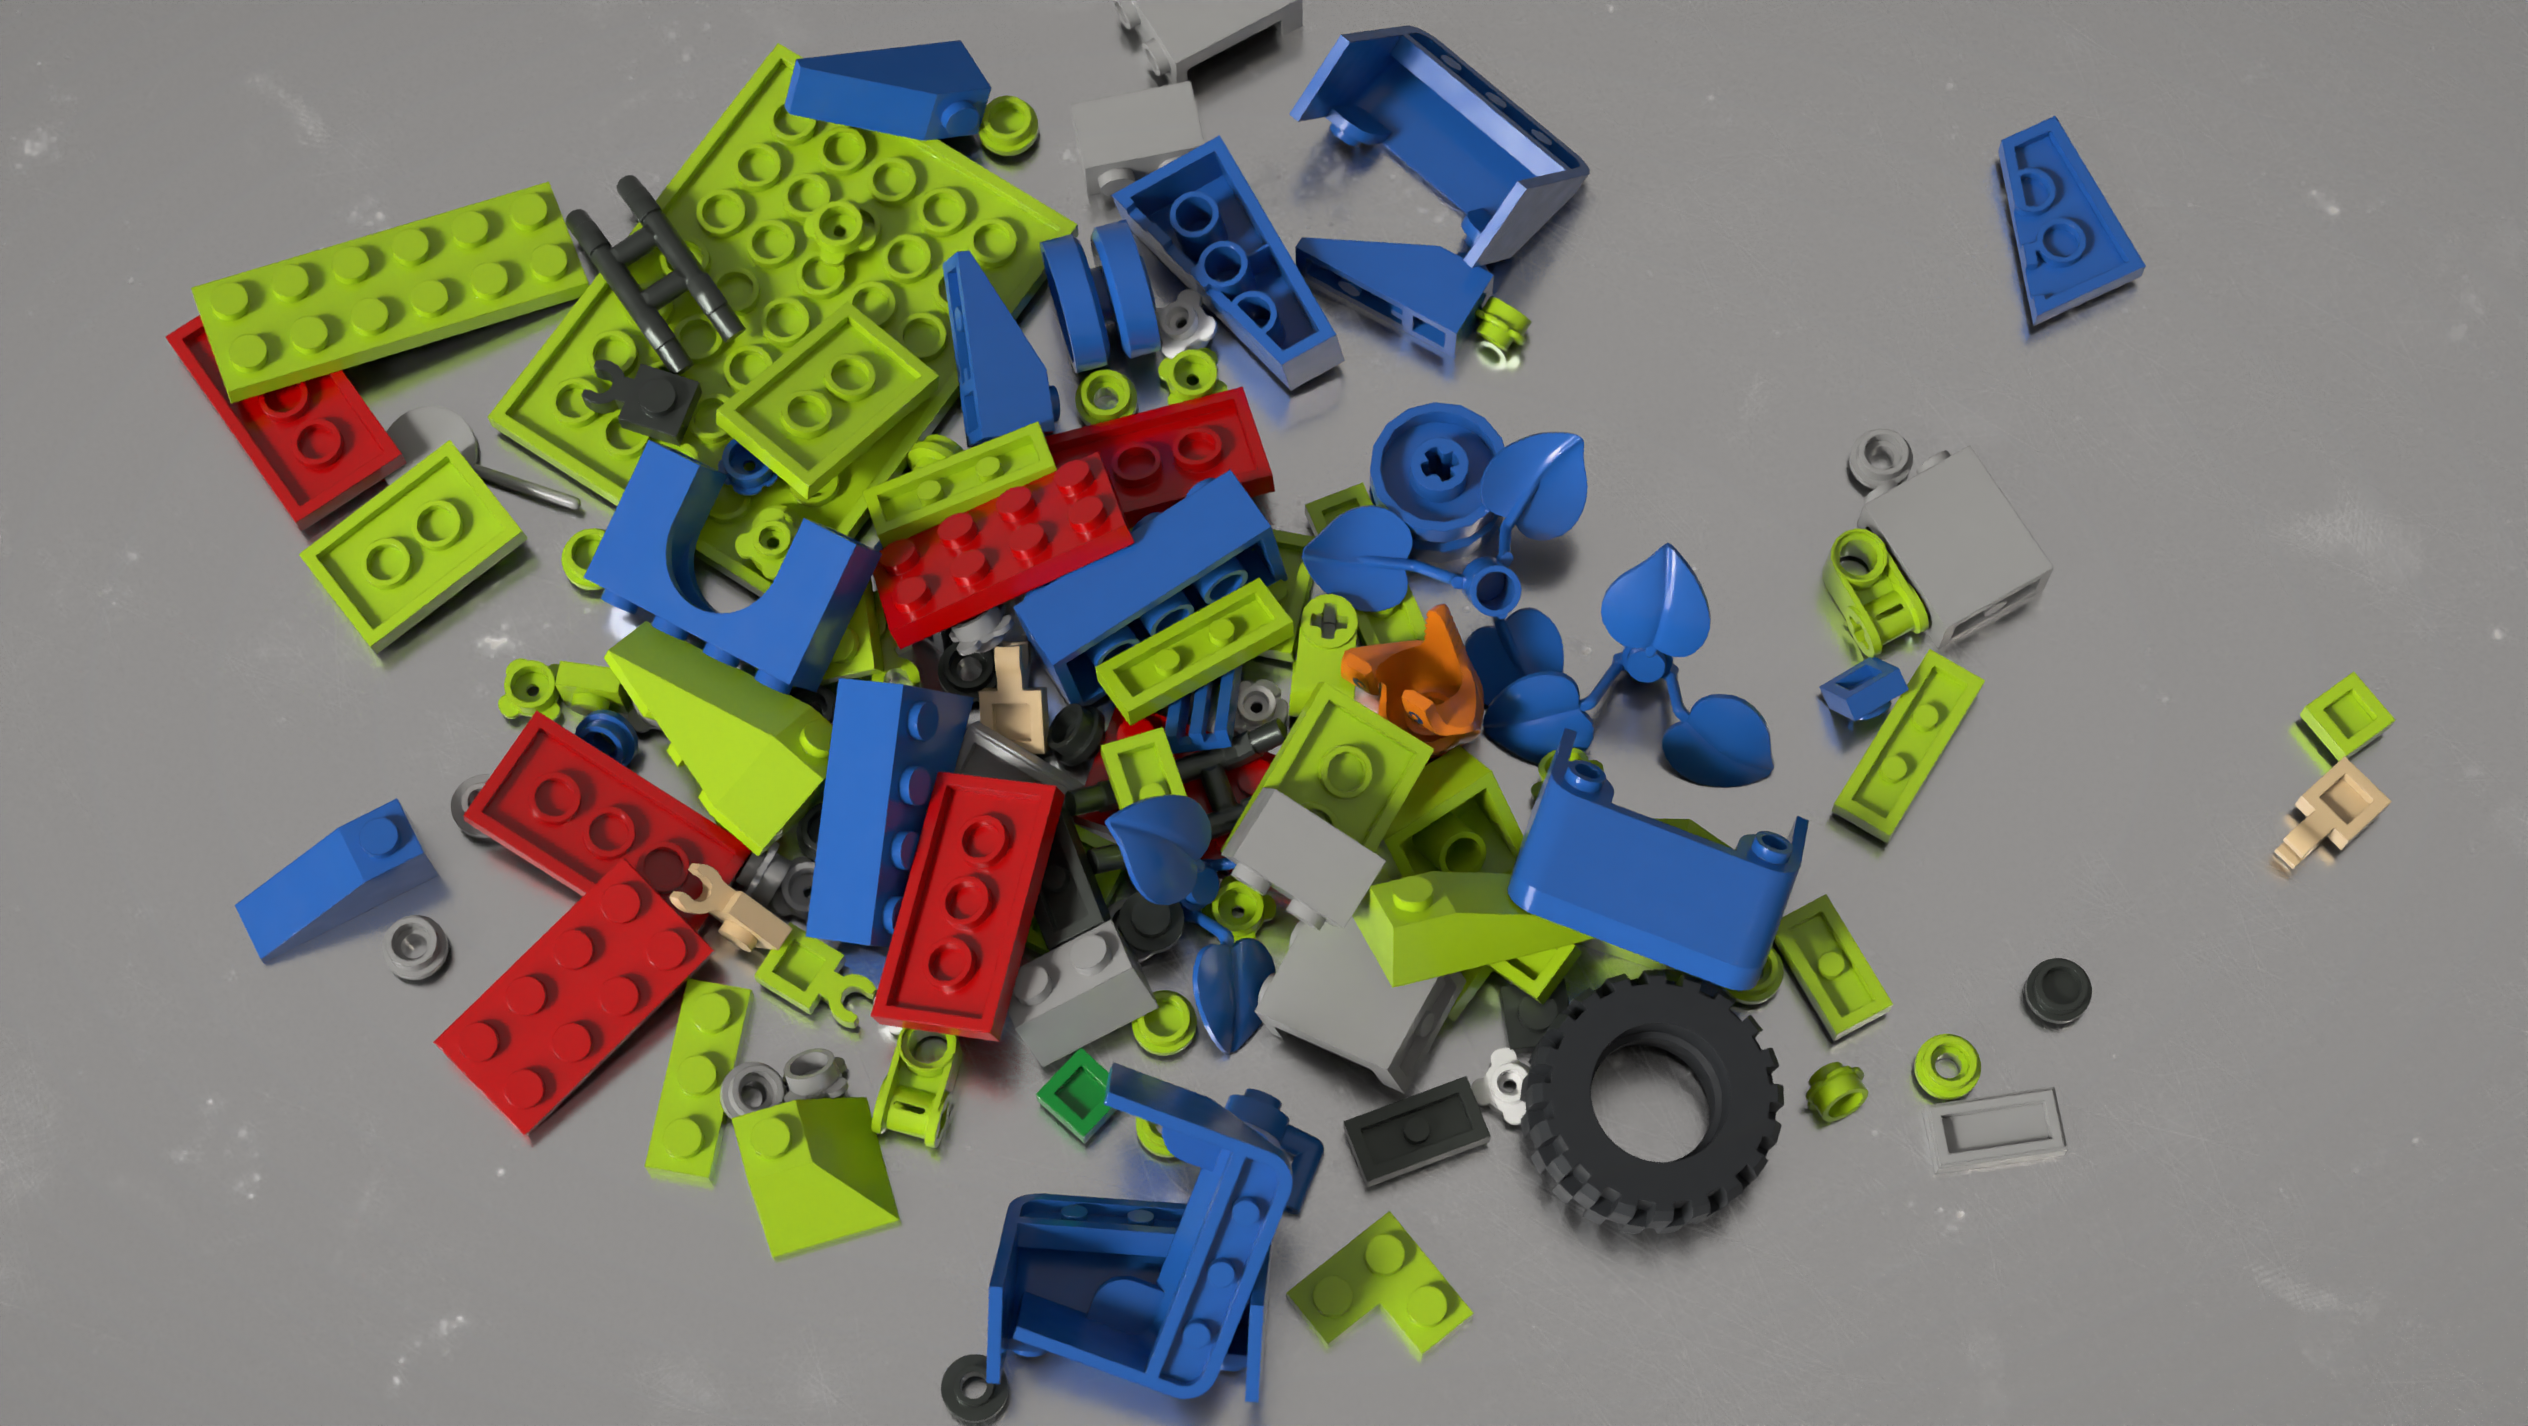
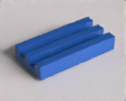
[1165,664,1243,754]

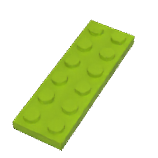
[191,181,589,403]

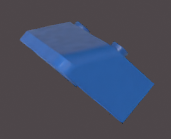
[1289,25,1590,268]
[1507,728,1809,991]
[1013,1062,1292,1399]
[986,1193,1273,1403]

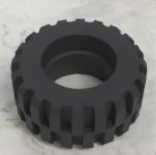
[1520,970,1784,1234]

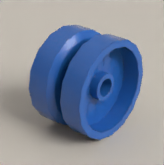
[1040,219,1161,373]
[1369,402,1505,563]

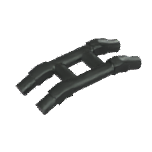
[565,175,746,375]
[1065,718,1288,875]

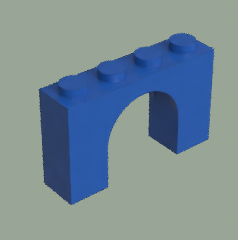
[584,440,882,695]

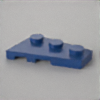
[1998,116,2146,326]

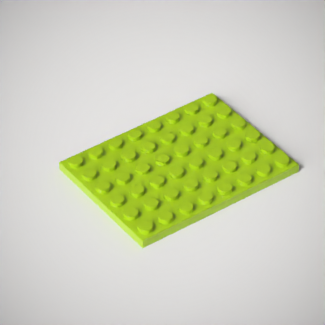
[488,43,1079,597]

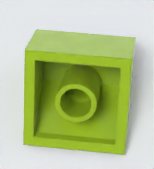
[1375,745,1524,881]

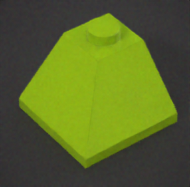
[731,1097,901,1260]

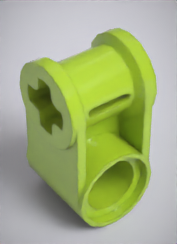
[1822,528,1929,658]
[1288,594,1358,717]
[871,1028,963,1149]

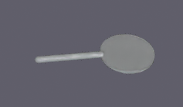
[385,406,581,509]

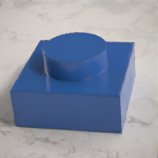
[1819,657,1909,721]

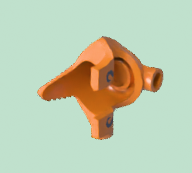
[1341,604,1484,758]

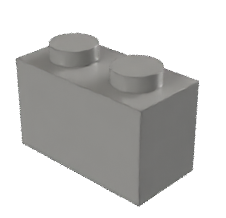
[1071,81,1205,196]
[1221,787,1386,931]
[1008,919,1159,1067]

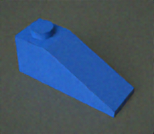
[784,40,991,141]
[1295,237,1494,359]
[942,251,1060,448]
[235,798,439,963]

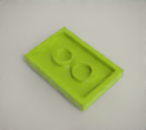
[716,301,939,500]
[298,440,528,654]
[1220,682,1434,853]

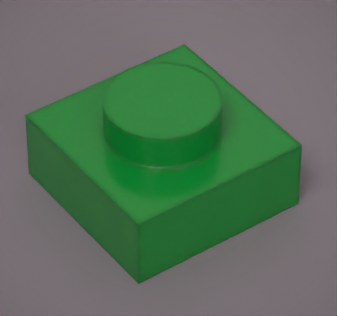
[1036,1047,1117,1144]

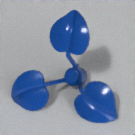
[1302,432,1588,706]
[1482,543,1775,787]
[1105,794,1276,1053]

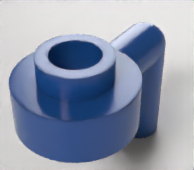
[1224,1089,1324,1215]

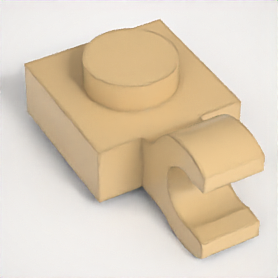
[979,641,1050,754]
[2274,756,2392,869]
[669,863,793,952]

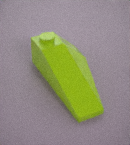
[604,621,833,857]
[1352,871,1595,988]

